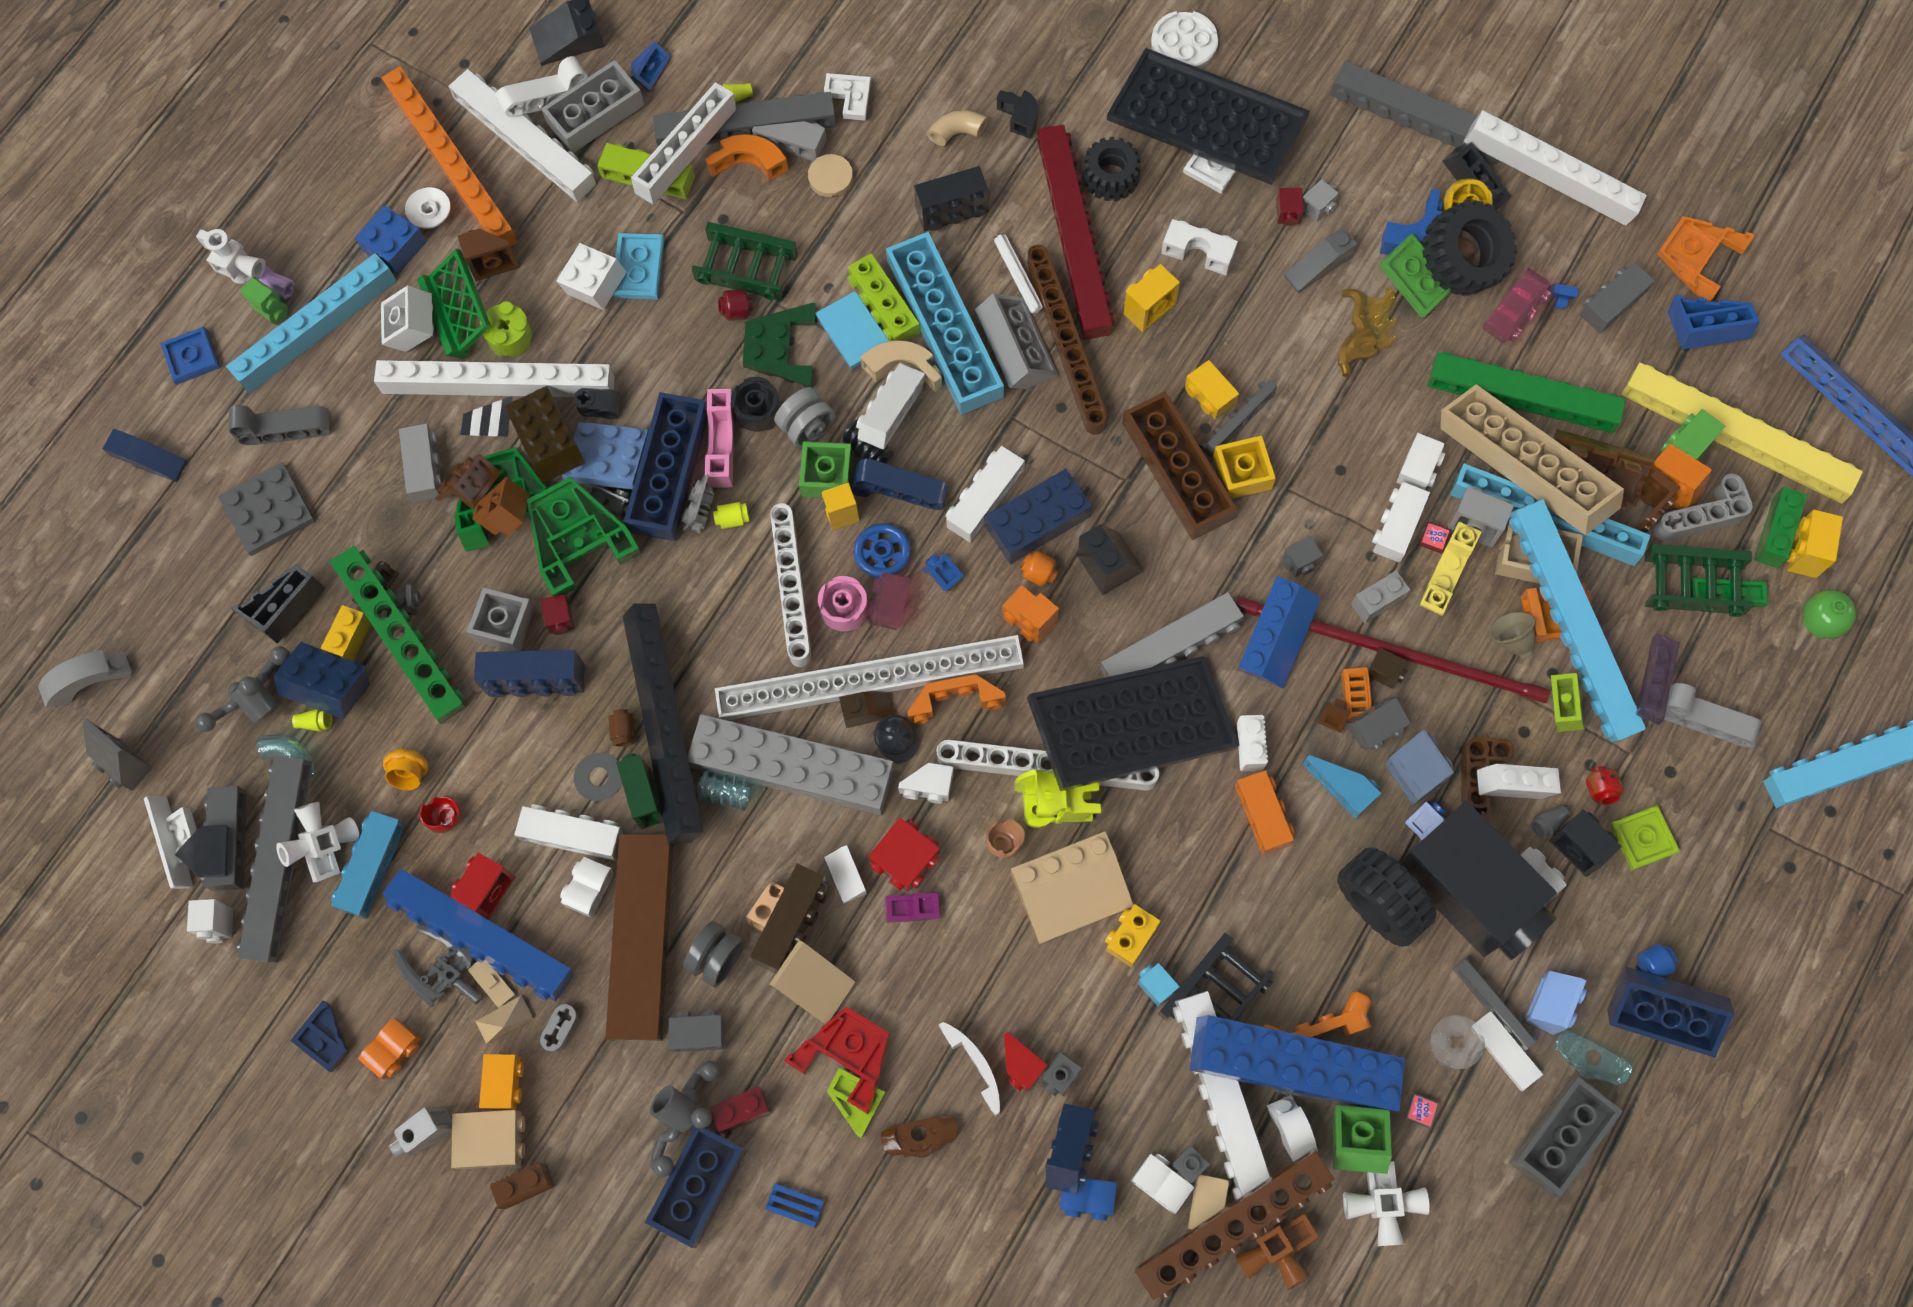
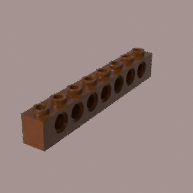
[1135,1148,1335,1300]

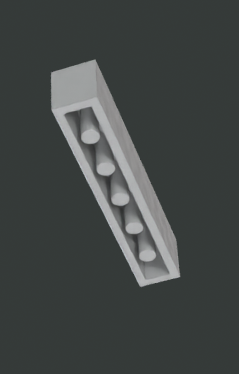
[1100,592,1244,677]

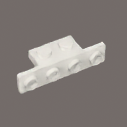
[144,795,197,889]

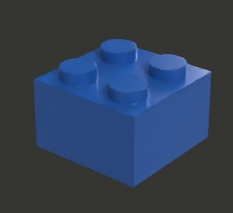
[355,205,426,275]

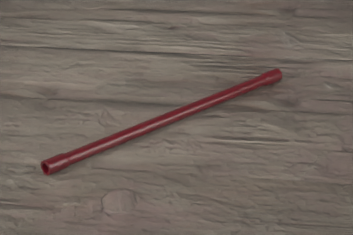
[1236,596,1550,703]

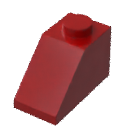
[1003,1032,1048,1092]

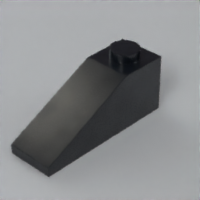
[1442,142,1511,211]

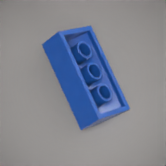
[1237,576,1321,689]

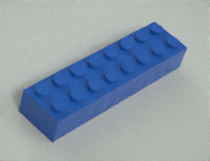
[1189,1015,1405,1112]

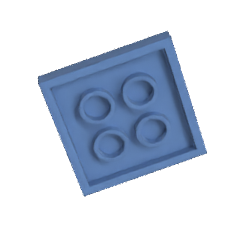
[562,422,648,489]

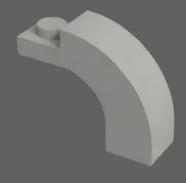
[38,650,132,707]

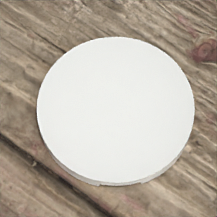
[1151,11,1218,68]

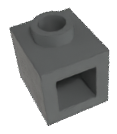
[1282,535,1323,577]
[1041,1052,1082,1096]

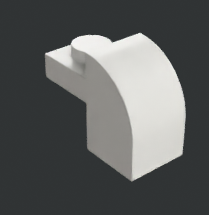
[1267,1095,1318,1161]

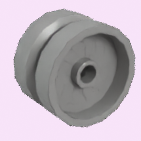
[774,387,836,448]

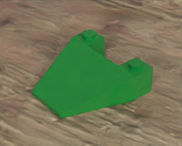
[454,447,547,552]
[527,477,641,597]

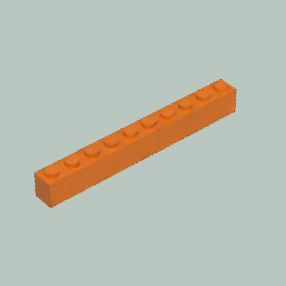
[381,66,518,246]

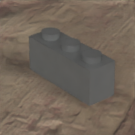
[1580,262,1655,334]

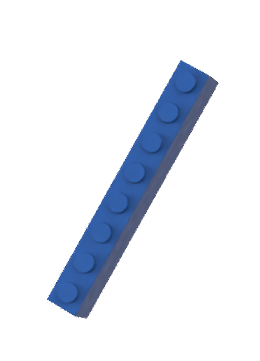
[1780,334,1913,476]
[382,869,573,1002]

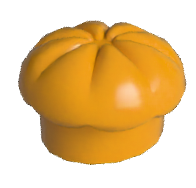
[383,748,428,791]

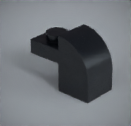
[997,90,1038,139]

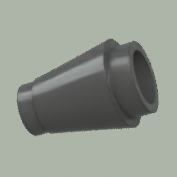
[1531,805,1570,838]

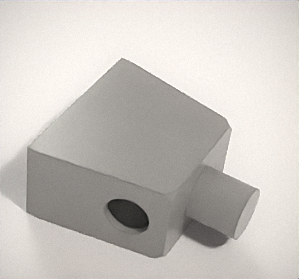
[389,1106,452,1158]

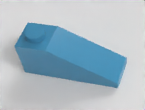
[1302,755,1381,819]

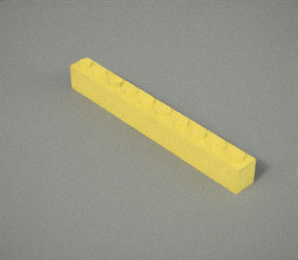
[1621,363,1863,504]

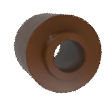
[608,709,635,747]

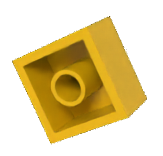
[1123,264,1180,333]
[1213,435,1276,499]
[1786,509,1843,578]

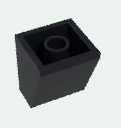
[1077,524,1144,595]

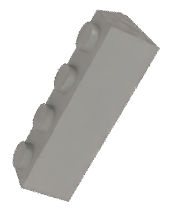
[975,293,1059,389]

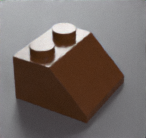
[458,229,520,281]

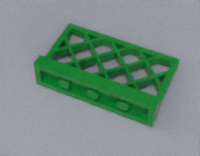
[417,249,491,359]

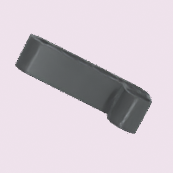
[228,405,330,445]

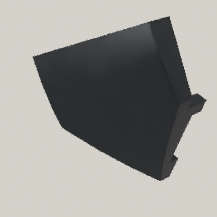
[175,825,228,877]

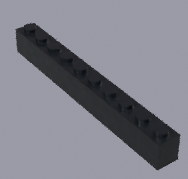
[622,603,703,845]

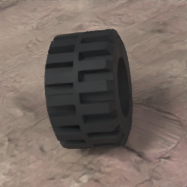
[1083,137,1141,201]

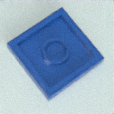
[160,326,220,385]

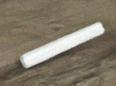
[994,234,1043,313]

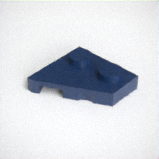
[290,1000,349,1072]

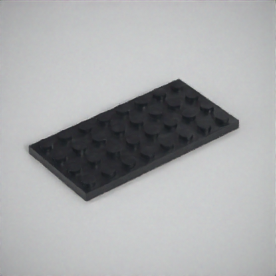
[1107,48,1310,185]
[1027,656,1239,791]

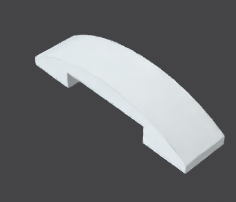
[939,1022,1000,1117]

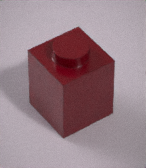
[1276,187,1304,226]
[541,594,575,635]

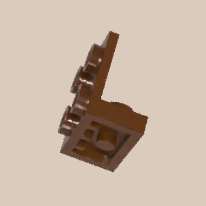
[435,453,502,509]
[1636,469,1680,533]

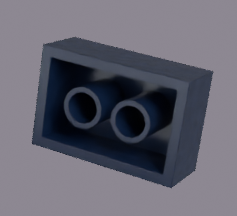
[274,642,369,719]

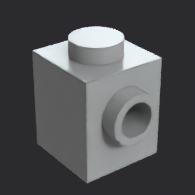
[1303,179,1339,222]

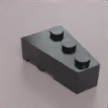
[231,564,325,644]

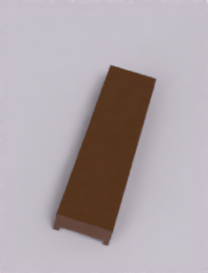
[605,834,674,1041]

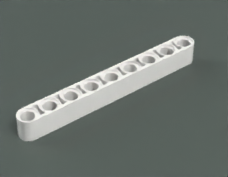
[937,740,1159,791]

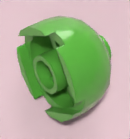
[1802,589,1857,640]

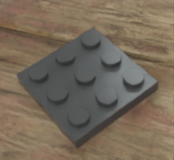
[218,462,315,556]

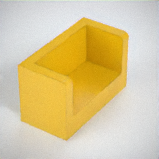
[822,483,860,531]

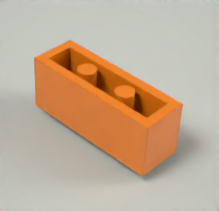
[1235,770,1295,855]

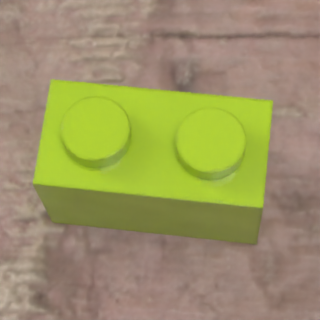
[1551,673,1584,732]

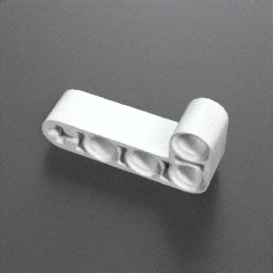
[495,56,588,117]

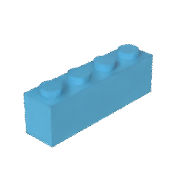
[331,811,406,919]

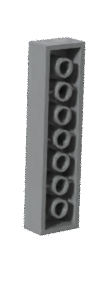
[688,714,894,816]

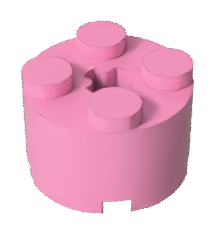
[818,576,869,631]

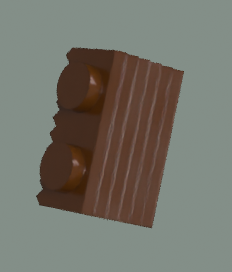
[490,1162,554,1210]

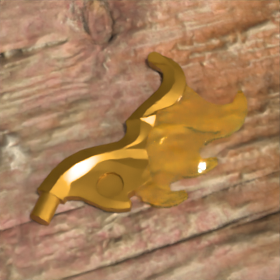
[1338,287,1397,377]

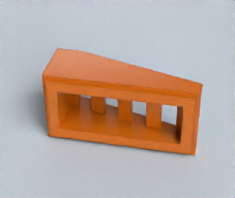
[1341,667,1372,722]

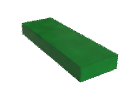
[1691,578,1768,607]

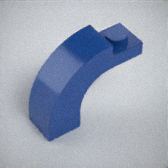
[1380,189,1443,255]

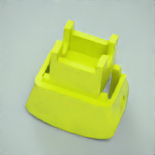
[1014,770,1101,828]

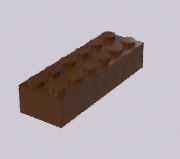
[1122,391,1237,540]

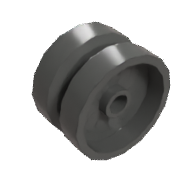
[683,920,745,988]

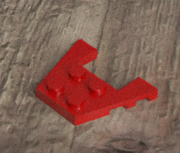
[784,1007,890,1115]

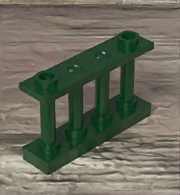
[692,222,798,301]
[1645,544,1753,617]

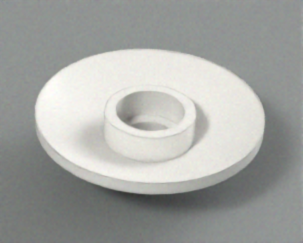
[405,187,451,229]

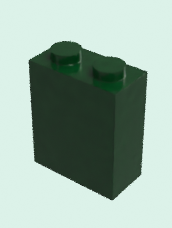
[616,754,664,829]

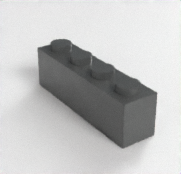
[201,786,247,891]

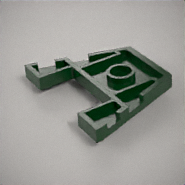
[743,303,817,388]

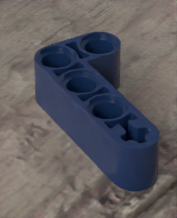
[850,459,949,510]

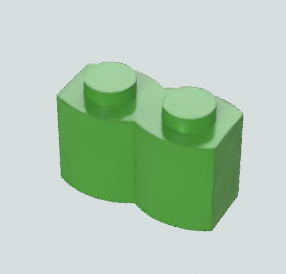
[241,277,288,325]

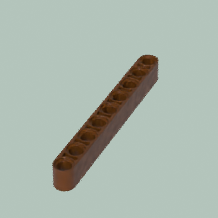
[1027,244,1107,435]

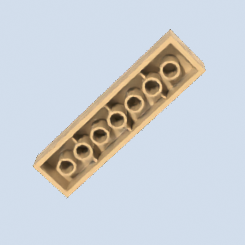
[1441,384,1624,535]

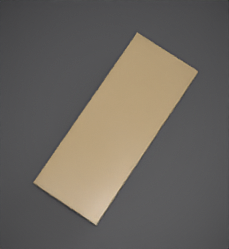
[468,960,515,1008]

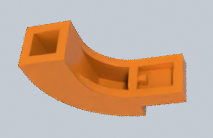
[705,134,789,181]

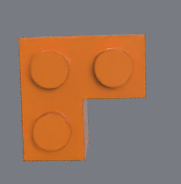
[1649,444,1712,510]
[1002,585,1059,644]

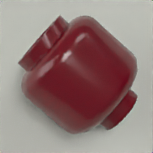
[718,290,753,321]

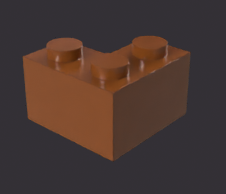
[472,477,529,536]

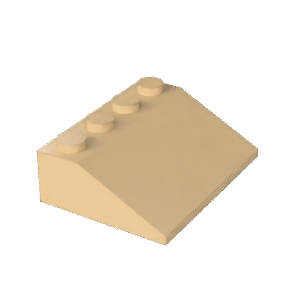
[1011,832,1133,945]

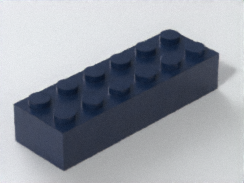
[624,392,708,541]

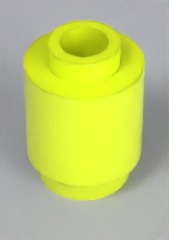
[713,502,749,529]

